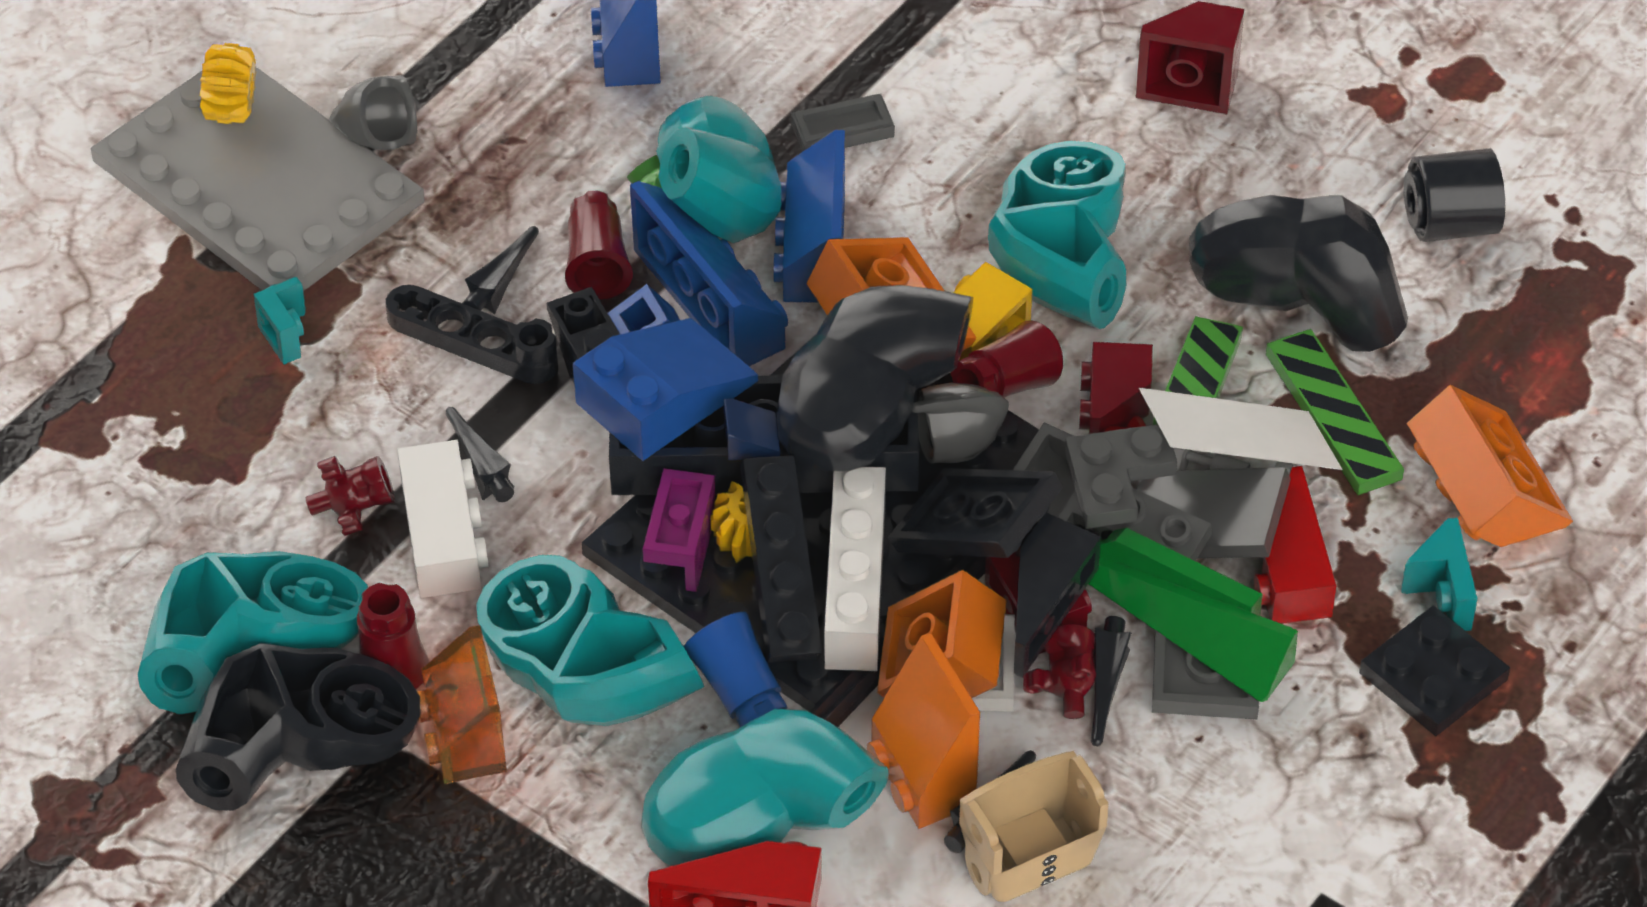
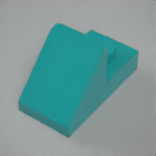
[1401,517,1478,631]

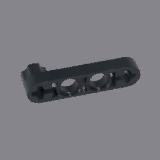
[385,285,558,384]

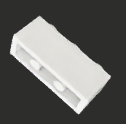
[397,440,489,598]

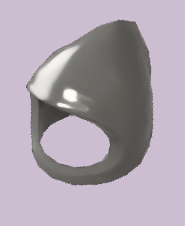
[329,75,419,150]
[912,382,1009,464]

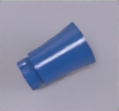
[684,612,788,727]

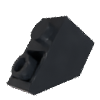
[546,287,620,383]

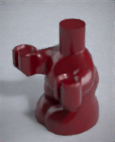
[305,456,395,536]
[1023,624,1096,719]

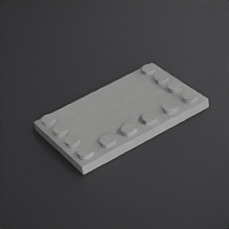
[90,66,425,291]

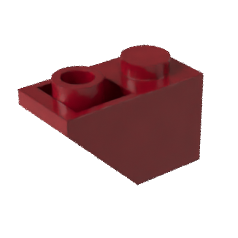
[1079,342,1153,434]

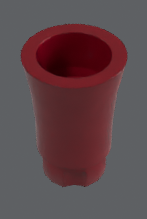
[565,191,633,299]
[951,320,1063,398]
[357,583,430,689]

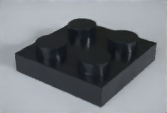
[1359,605,1510,737]

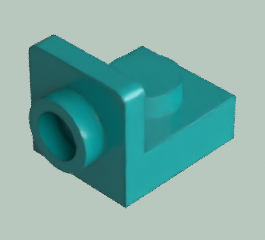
[254,277,306,365]

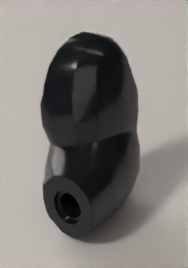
[1189,195,1408,352]
[777,285,974,471]
[175,643,421,811]

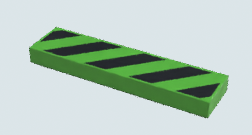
[1152,316,1243,425]
[1266,329,1404,495]

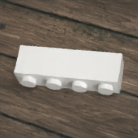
[825,467,886,671]

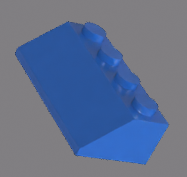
[630,181,788,366]

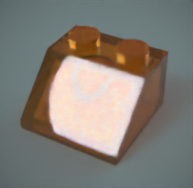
[417,625,507,784]

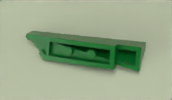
[1089,527,1298,702]

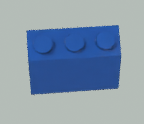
[774,130,845,303]

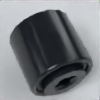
[1404,148,1505,242]

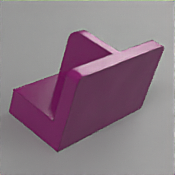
[643,469,715,592]

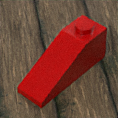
[1254,466,1337,624]
[648,841,822,907]

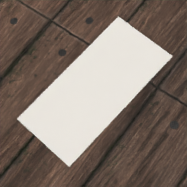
[1139,388,1343,470]

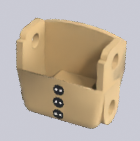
[959,751,1109,902]

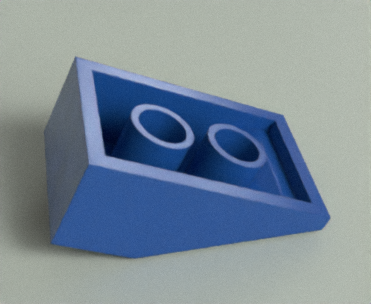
[591,0,661,87]
[573,318,759,461]

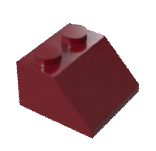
[1136,1,1245,114]

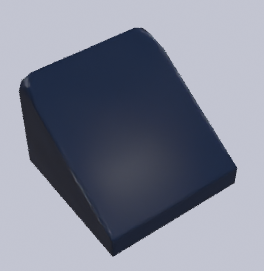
[724,399,780,460]

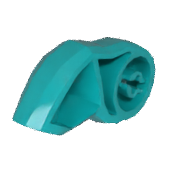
[656,96,781,244]
[988,141,1126,329]
[138,551,368,714]
[476,555,704,726]
[641,709,889,866]

